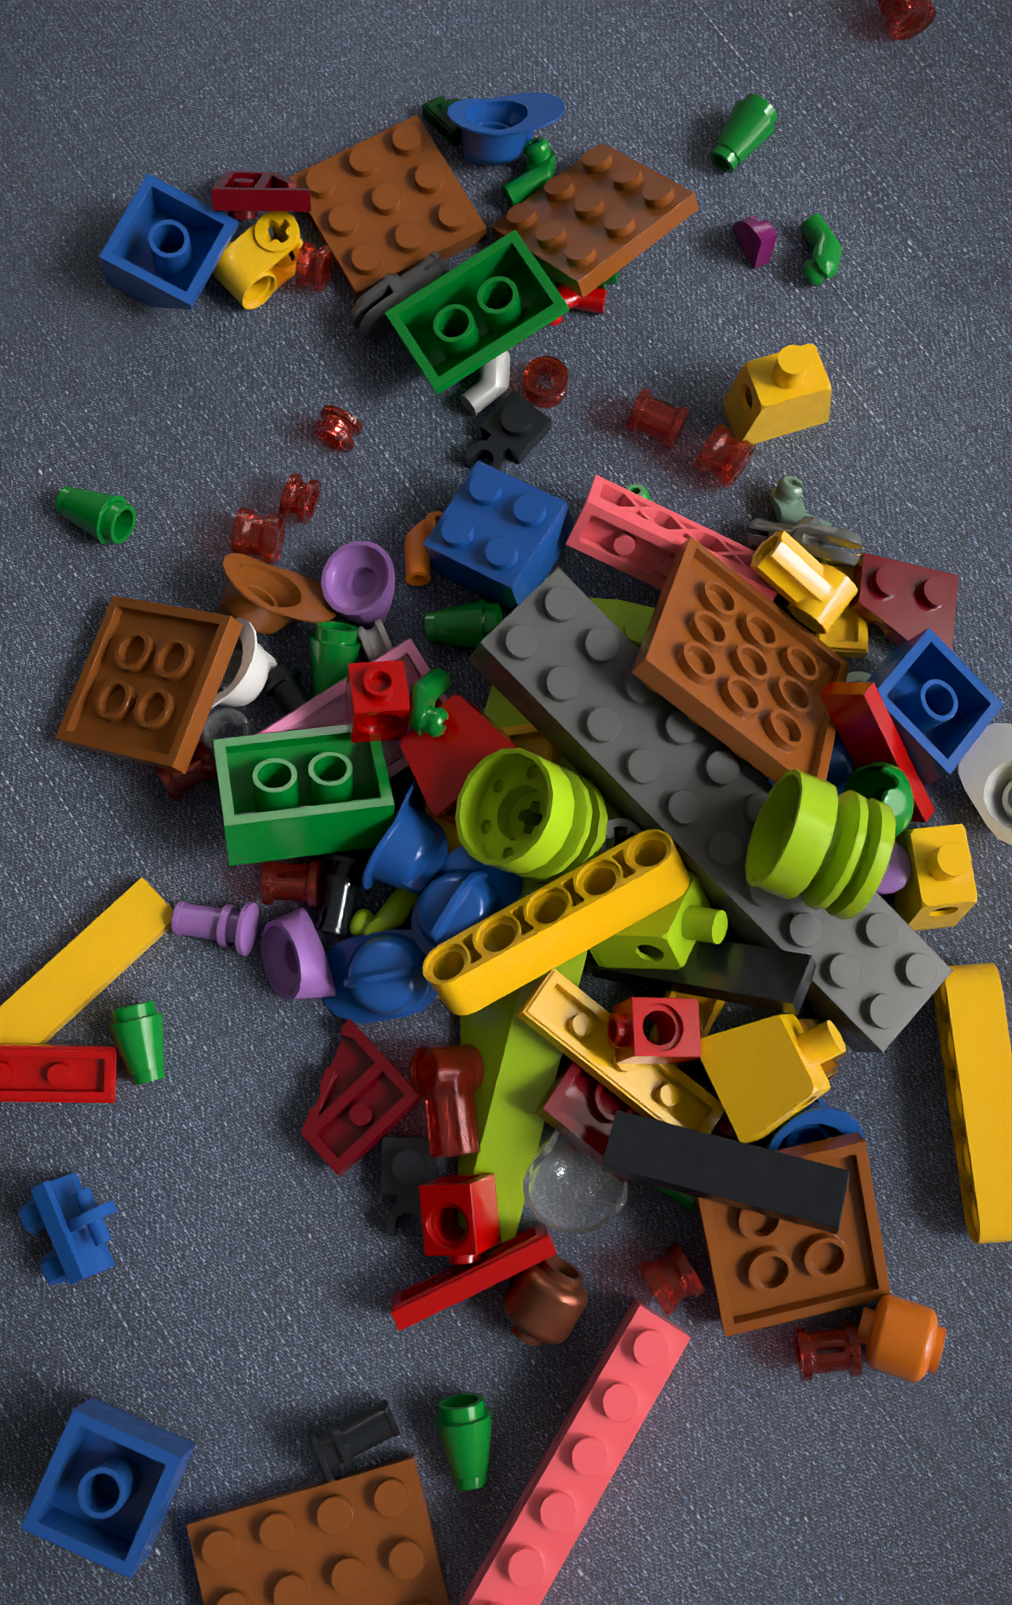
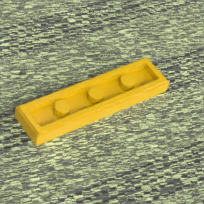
[0,877,174,1044]
[516,969,725,1134]

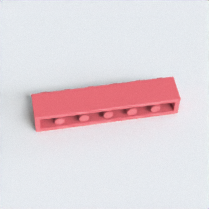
[458,1298,691,1605]

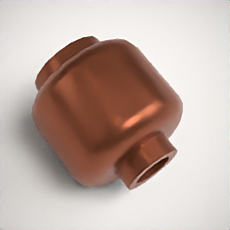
[503,1255,588,1347]

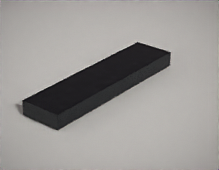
[587,941,817,1015]
[602,1110,850,1234]

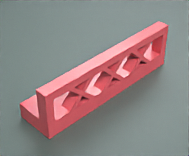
[566,475,778,601]

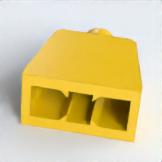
[722,343,832,449]
[893,824,977,931]
[700,1014,846,1143]

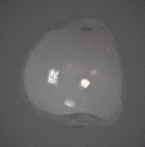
[523,1130,628,1234]

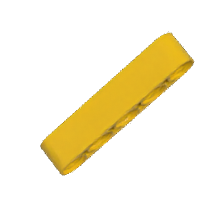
[422,829,690,1015]
[933,962,1012,1245]

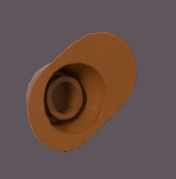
[218,553,338,635]

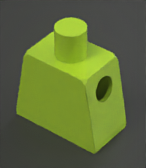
[589,871,728,970]

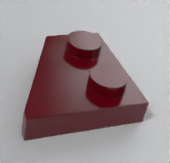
[211,171,312,220]
[850,553,959,650]
[301,1019,423,1177]

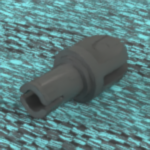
[351,251,450,340]
[747,516,863,568]

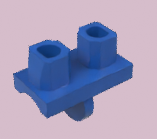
[18,1172,118,1286]

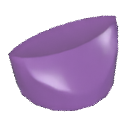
[321,541,395,629]
[261,907,336,1001]

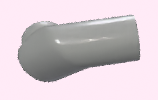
[460,351,510,416]

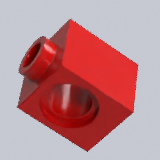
[345,660,411,743]
[607,997,701,1064]
[419,1173,501,1264]

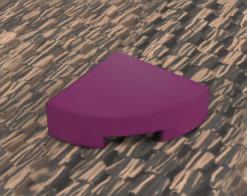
[732,215,778,269]

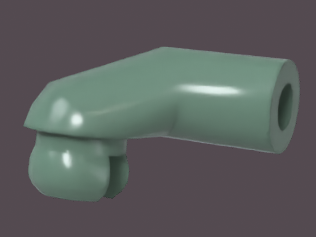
[770,476,832,546]

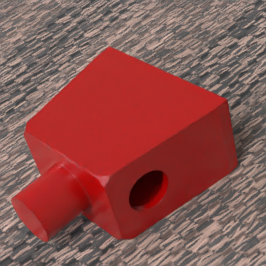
[400,694,521,825]

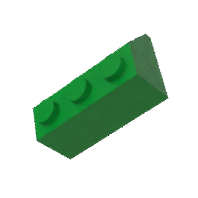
[385,230,569,395]
[213,724,394,866]

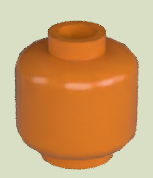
[855,1294,946,1383]

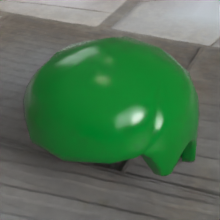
[843,761,914,838]

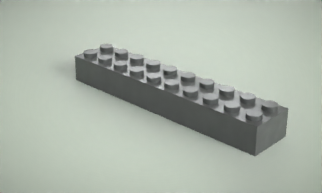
[468,567,953,1052]

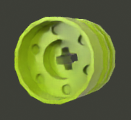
[455,748,608,884]
[745,769,896,920]

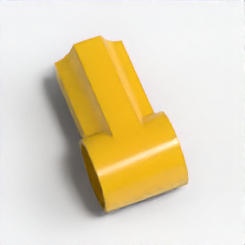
[749,531,858,635]

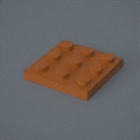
[289,115,487,300]
[490,143,699,298]
[55,596,243,774]
[695,1131,891,1337]

